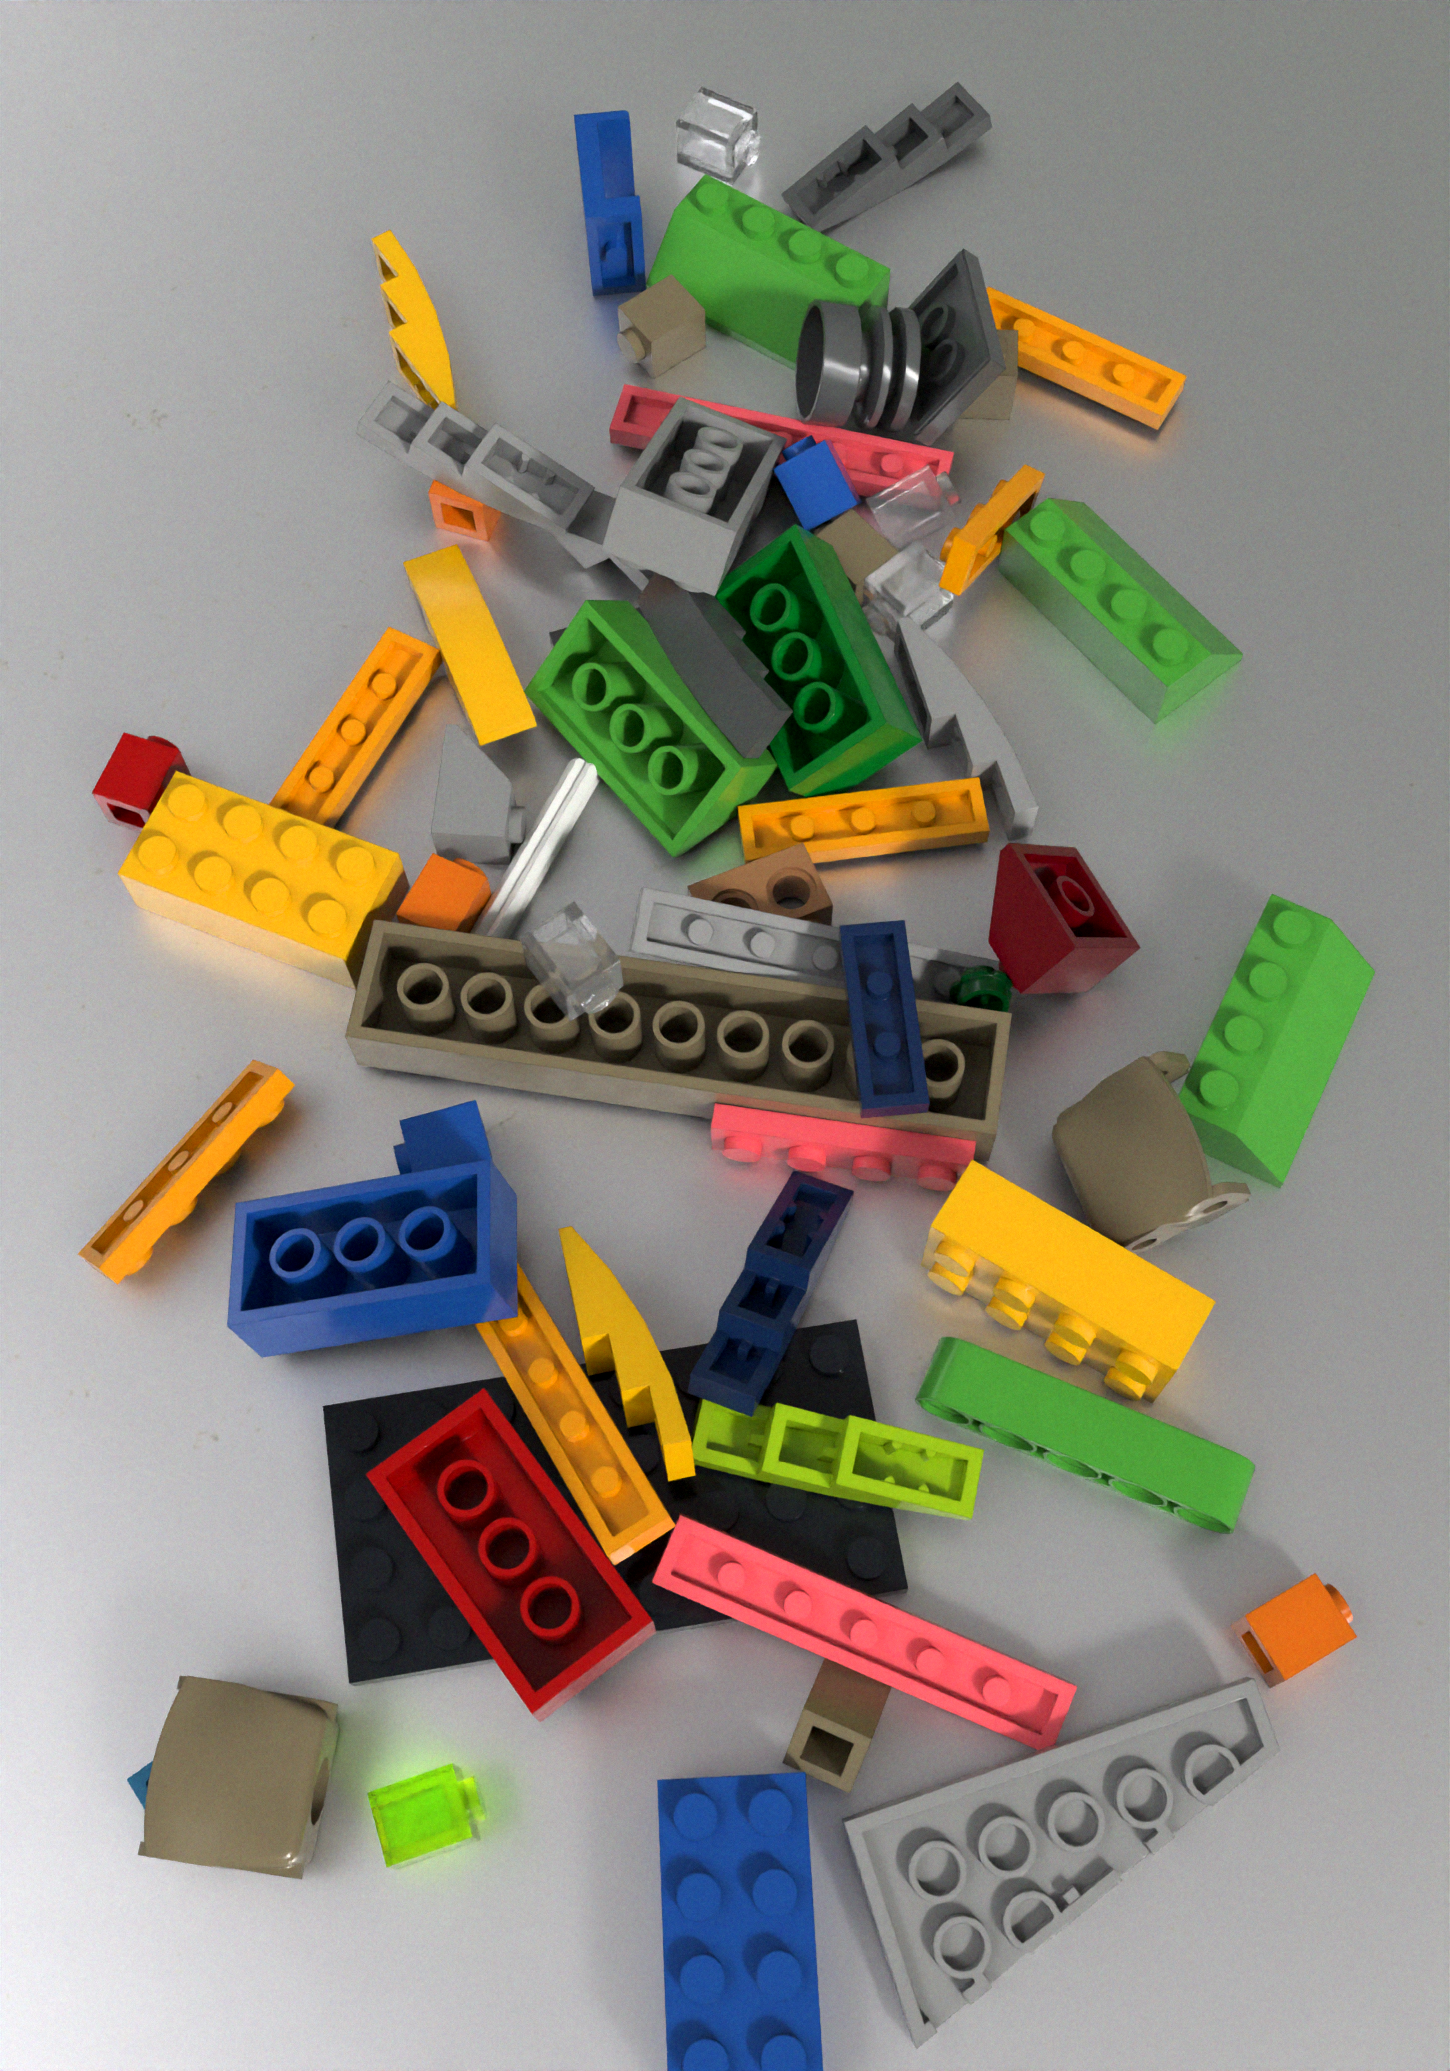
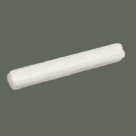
[470,758,600,939]

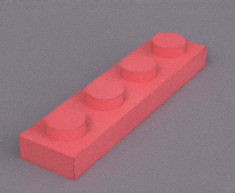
[711,1103,976,1191]

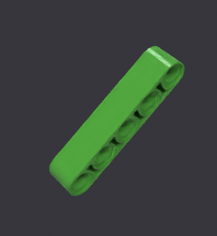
[915,1337,1255,1534]

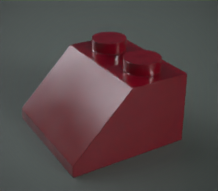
[988,843,1141,994]

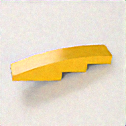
[371,230,459,412]
[403,544,537,746]
[558,1226,696,1482]

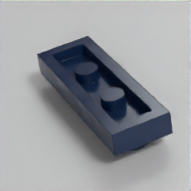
[838,920,930,1118]

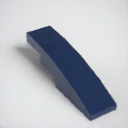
[688,1170,854,1417]

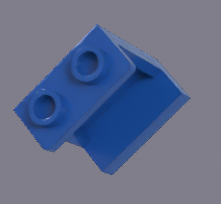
[574,110,646,296]

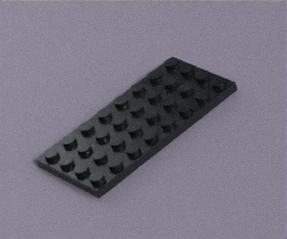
[323,1319,908,1686]

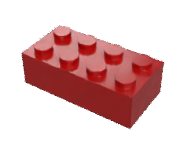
[366,1388,657,1722]

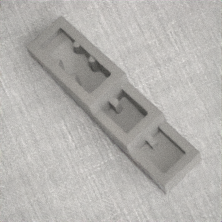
[356,381,595,536]
[894,616,1039,841]

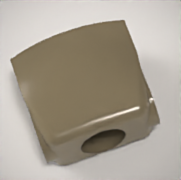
[1051,1051,1251,1254]
[137,1676,339,1880]

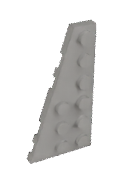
[842,1677,1281,2049]

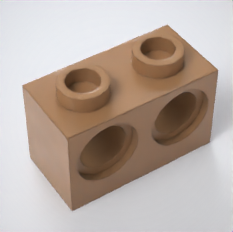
[687,842,833,926]

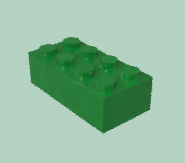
[714,524,923,798]

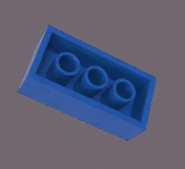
[227,1159,518,1358]
[657,1772,823,2071]

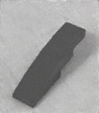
[781,82,992,232]
[637,573,793,758]

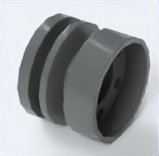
[795,299,921,432]

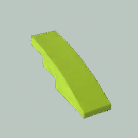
[691,1398,984,1521]

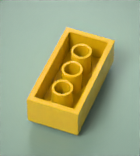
[117,771,410,990]
[921,1160,1216,1404]

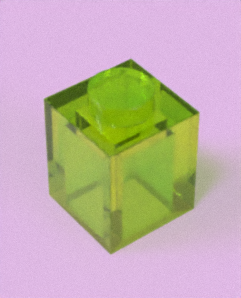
[367,1763,487,1870]

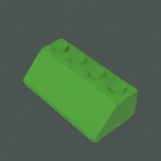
[646,174,891,371]
[997,498,1243,724]
[524,600,779,858]
[1178,894,1375,1188]

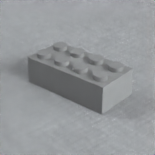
[601,397,787,596]

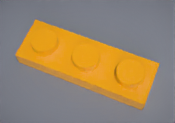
[939,464,1045,596]

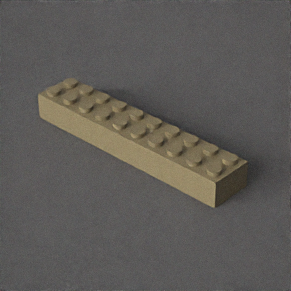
[345,919,1012,1161]

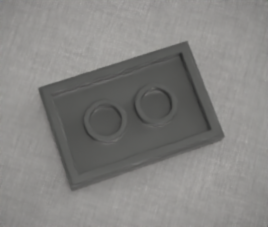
[908,248,1006,447]

